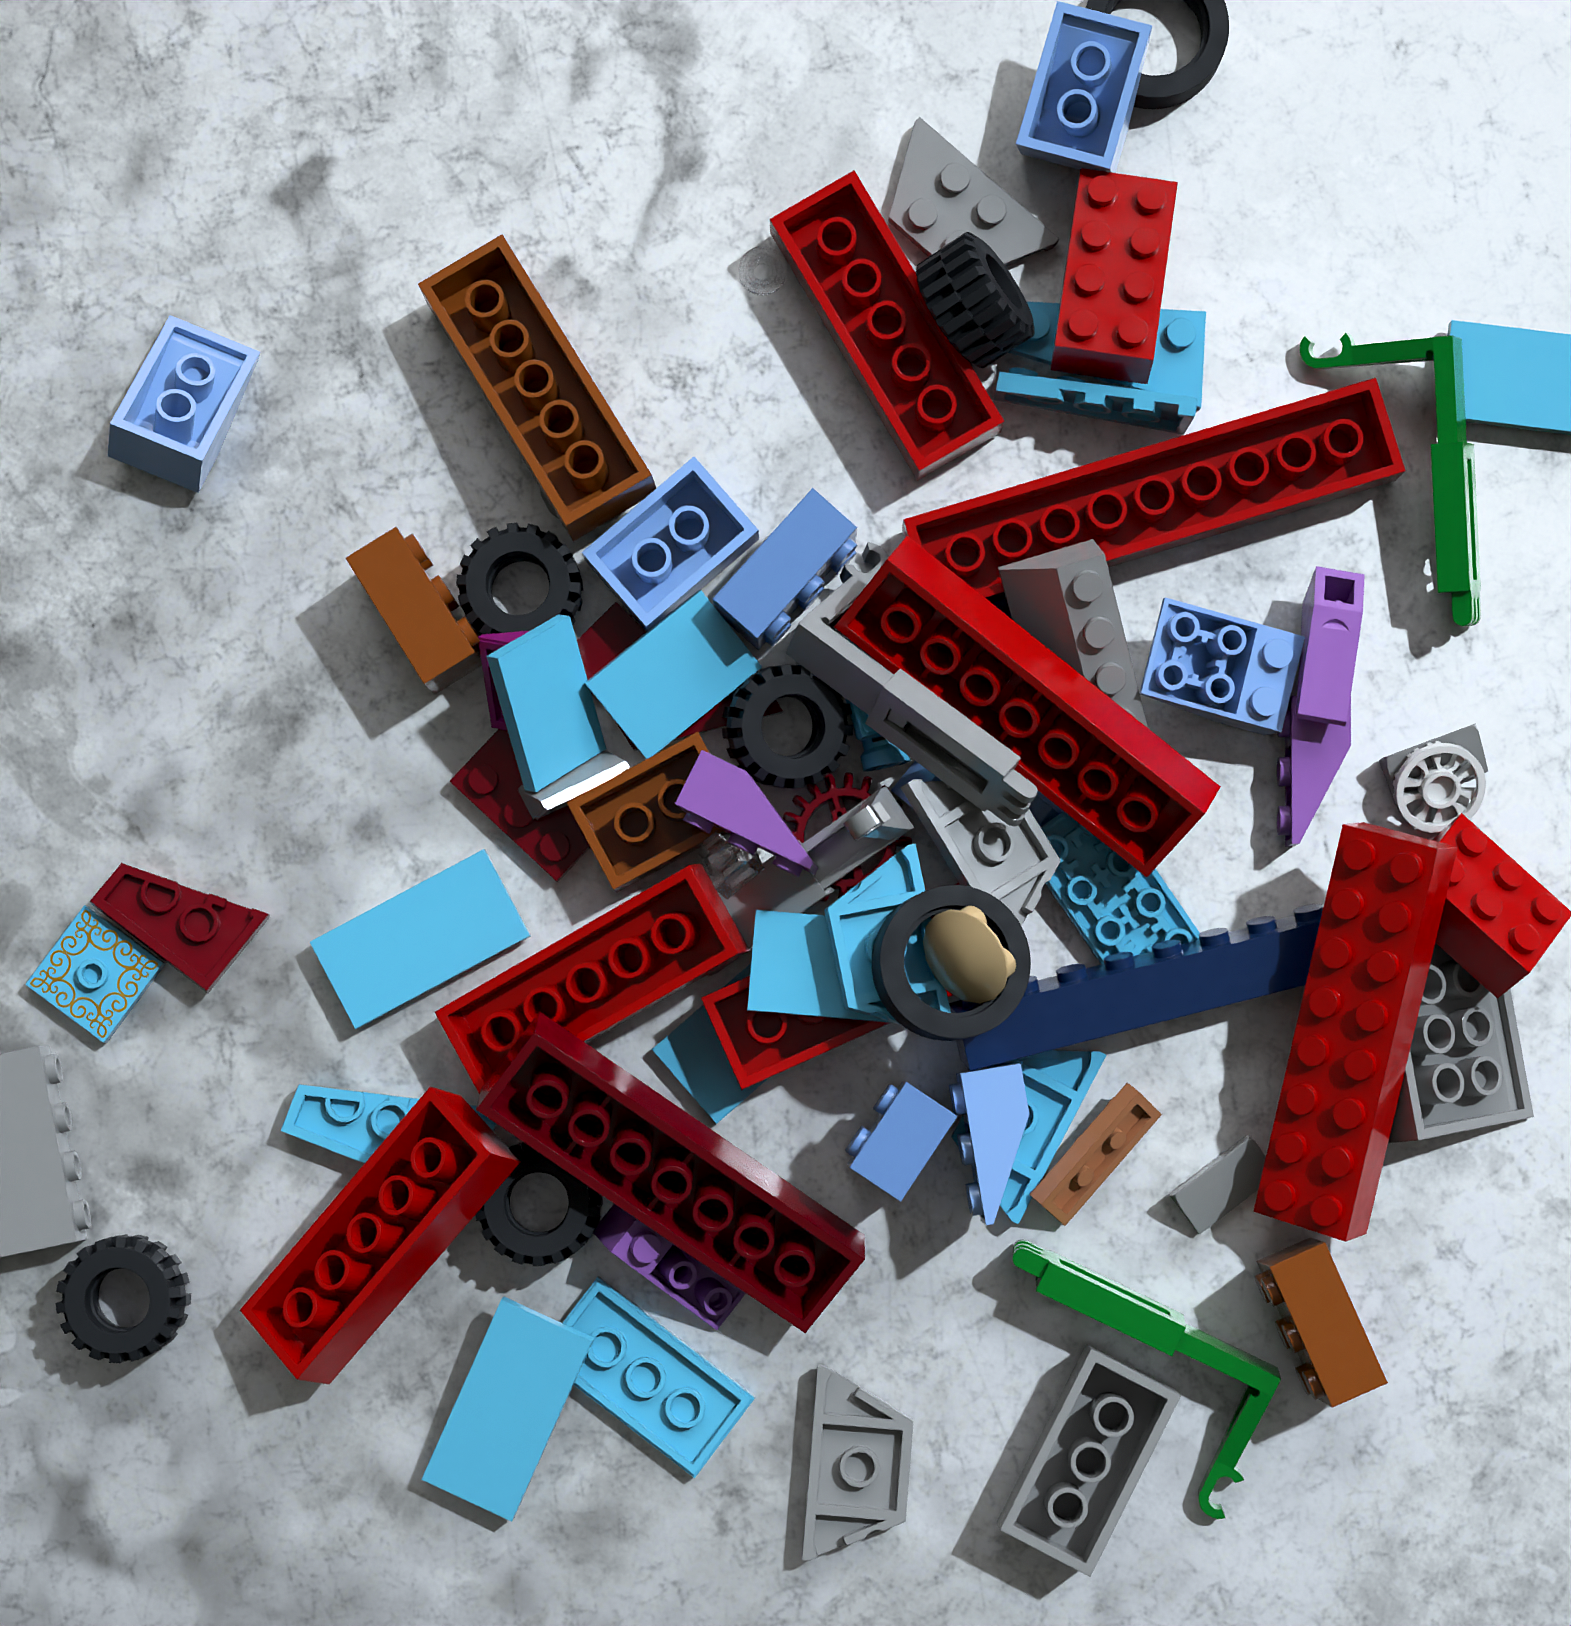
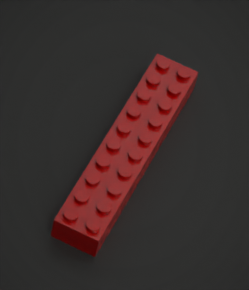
[902,378,1406,602]

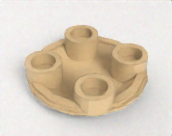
[923,906,1016,1004]

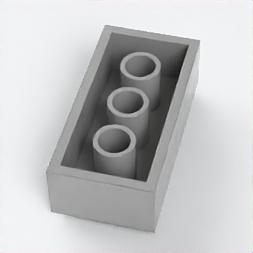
[997,1344,1181,1577]

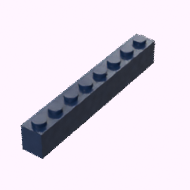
[949,904,1323,1071]

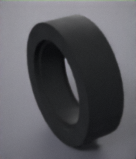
[1086,0,1229,109]
[872,885,1031,1041]

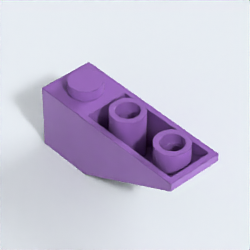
[1296,566,1365,726]
[1276,696,1351,847]
[675,750,818,877]
[593,1204,746,1330]

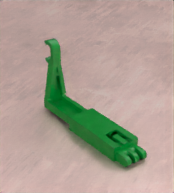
[1300,332,1481,626]
[1013,1239,1281,1519]

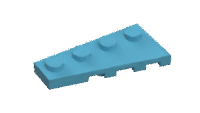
[1008,302,1206,411]
[993,367,1198,435]
[281,1084,497,1163]

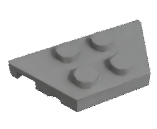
[888,116,1059,267]
[901,779,1061,926]
[802,1365,913,1561]

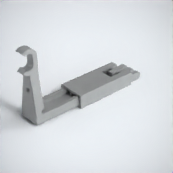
[786,542,1038,826]
[708,786,914,977]

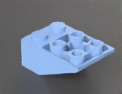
[1139,597,1305,735]
[949,1064,1029,1225]

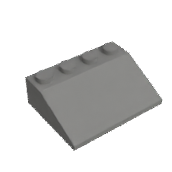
[1388,943,1534,1143]

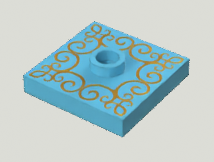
[25,905,166,1043]

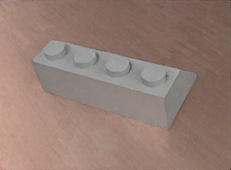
[998,539,1148,728]

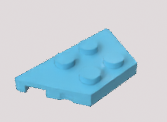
[824,843,951,1025]
[951,1050,1106,1224]

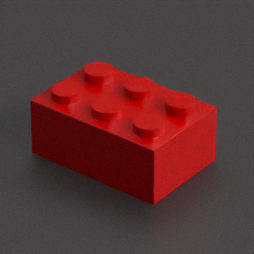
[1432,813,1571,999]

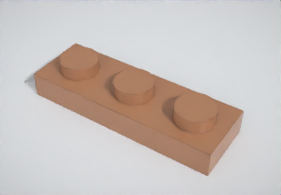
[1030,1083,1162,1226]

